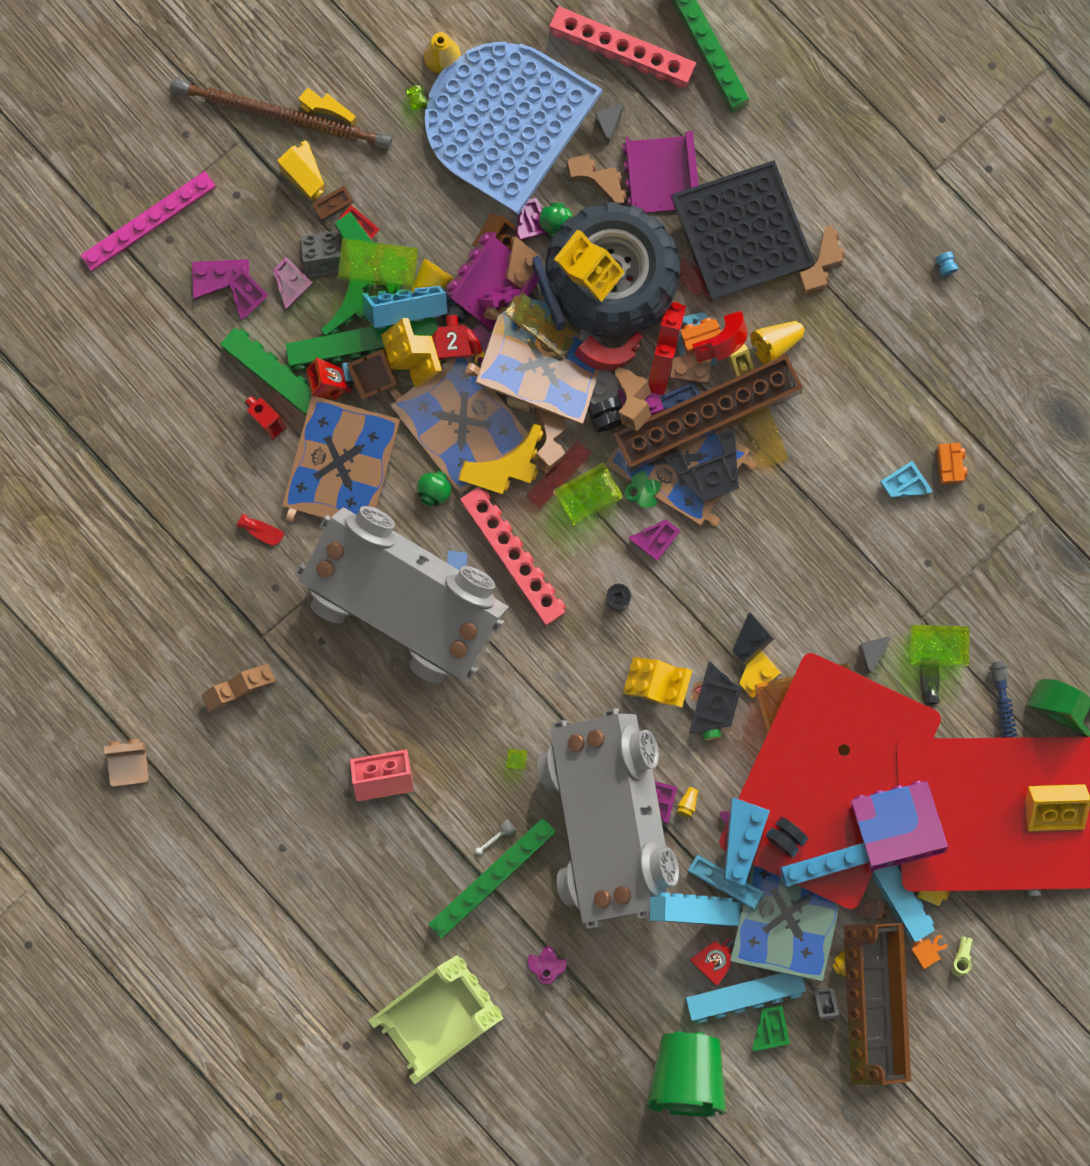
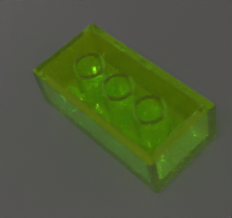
[337,238,418,288]

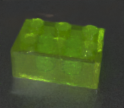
[553,462,623,527]
[908,625,969,668]

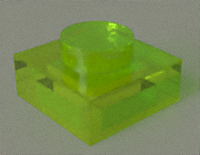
[506,748,527,770]

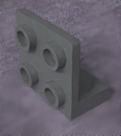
[301,231,344,278]

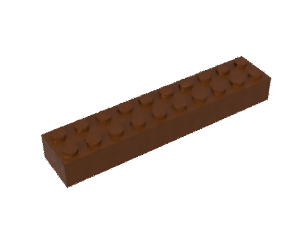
[614,354,803,472]

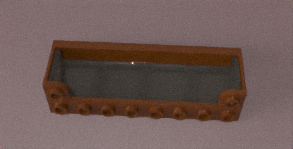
[843,923,911,1085]

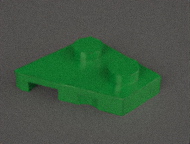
[752,1005,790,1051]

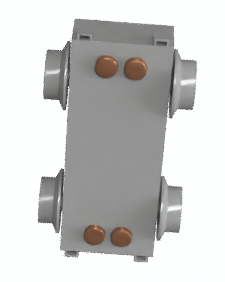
[295,506,509,683]
[537,709,679,929]

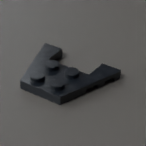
[665,429,739,503]

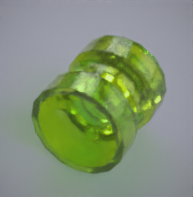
[405,85,428,110]

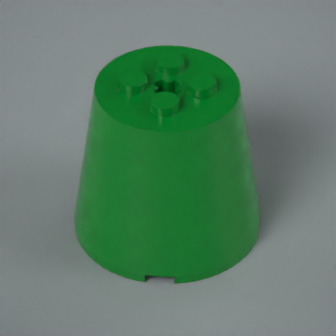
[646,1031,726,1117]

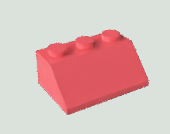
[350,749,414,801]

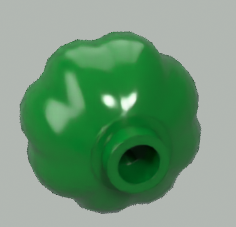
[539,203,573,238]
[417,471,451,507]

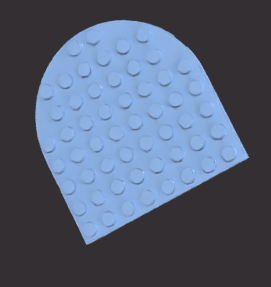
[425,42,603,215]

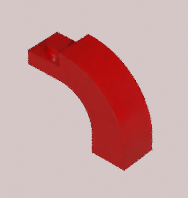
[692,310,748,363]
[574,332,643,371]

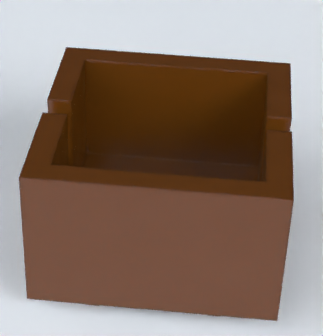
[347,348,400,399]

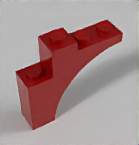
[648,302,686,395]

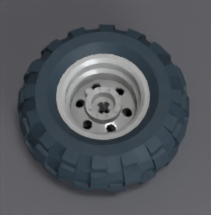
[545,202,680,338]

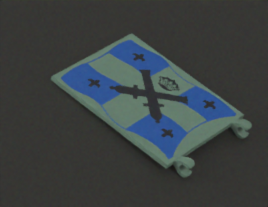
[730,864,840,982]

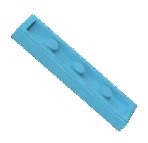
[688,854,765,910]

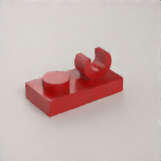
[339,205,380,240]

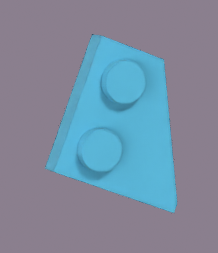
[880,461,933,498]

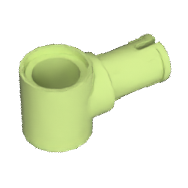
[951,937,973,977]

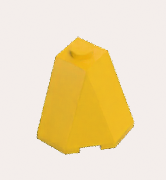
[277,140,325,202]

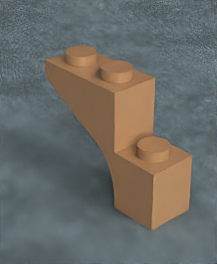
[567,154,627,206]
[799,225,845,295]
[615,367,651,431]
[533,408,569,474]
[201,664,276,712]

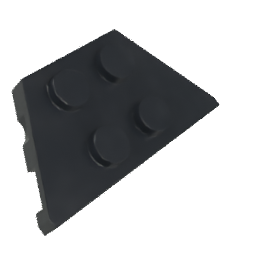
[689,661,741,734]

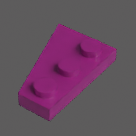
[192,259,250,300]

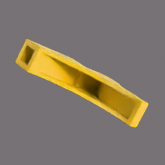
[458,423,543,494]

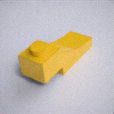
[298,88,357,127]

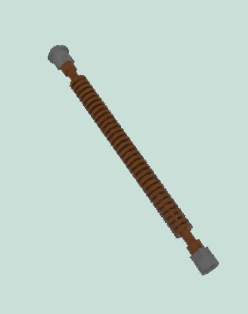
[169,77,393,150]

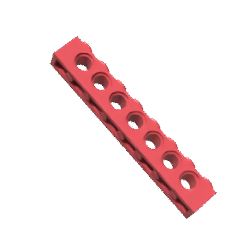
[550,6,696,88]
[460,486,566,627]

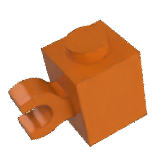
[910,935,948,969]

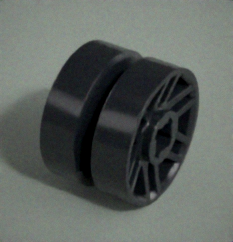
[587,397,622,433]
[765,816,809,858]

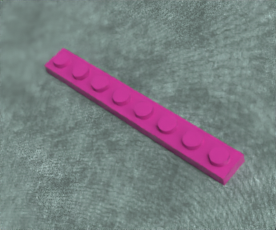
[80,171,216,272]

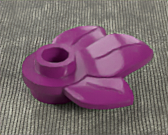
[528,946,567,985]

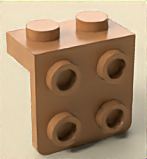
[104,739,149,787]

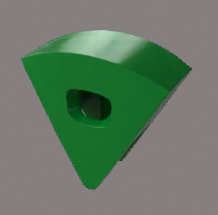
[1026,679,1090,737]

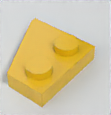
[739,651,781,698]

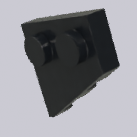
[733,613,774,665]

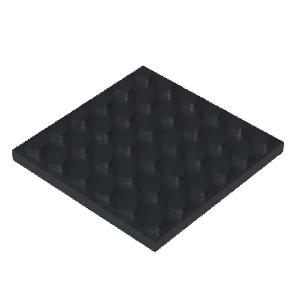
[670,160,815,301]

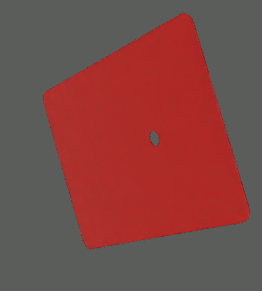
[719,653,941,909]
[897,737,1090,891]

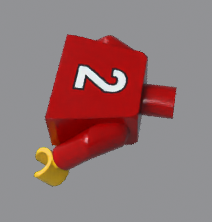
[432,315,485,364]

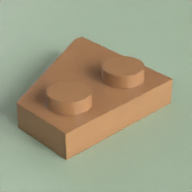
[505,237,542,289]
[670,352,711,384]

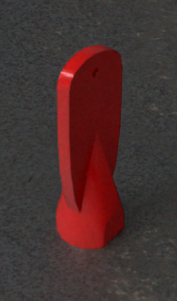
[236,514,284,545]

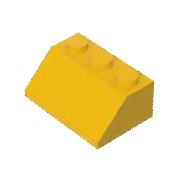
[1025,785,1090,831]

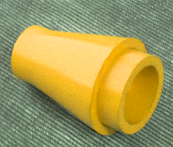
[677,787,699,818]

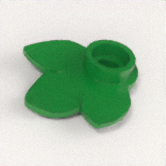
[624,471,662,508]

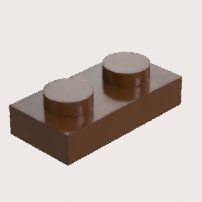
[312,185,354,221]

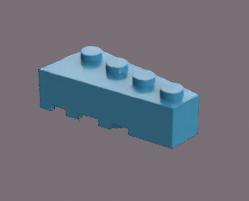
[362,286,447,328]
[724,797,770,887]

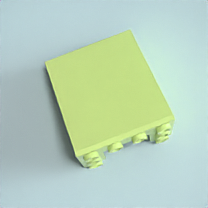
[368,955,503,1084]

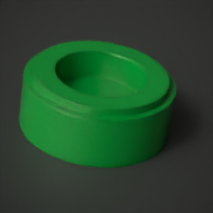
[702,729,722,741]

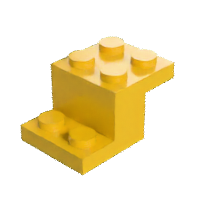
[554,230,625,302]
[381,318,442,387]
[623,657,693,708]

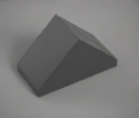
[595,103,624,144]
[860,636,891,673]
[814,988,840,1020]

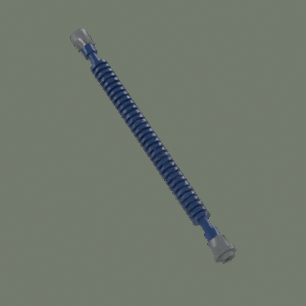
[989,661,1042,897]

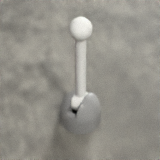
[475,819,517,855]

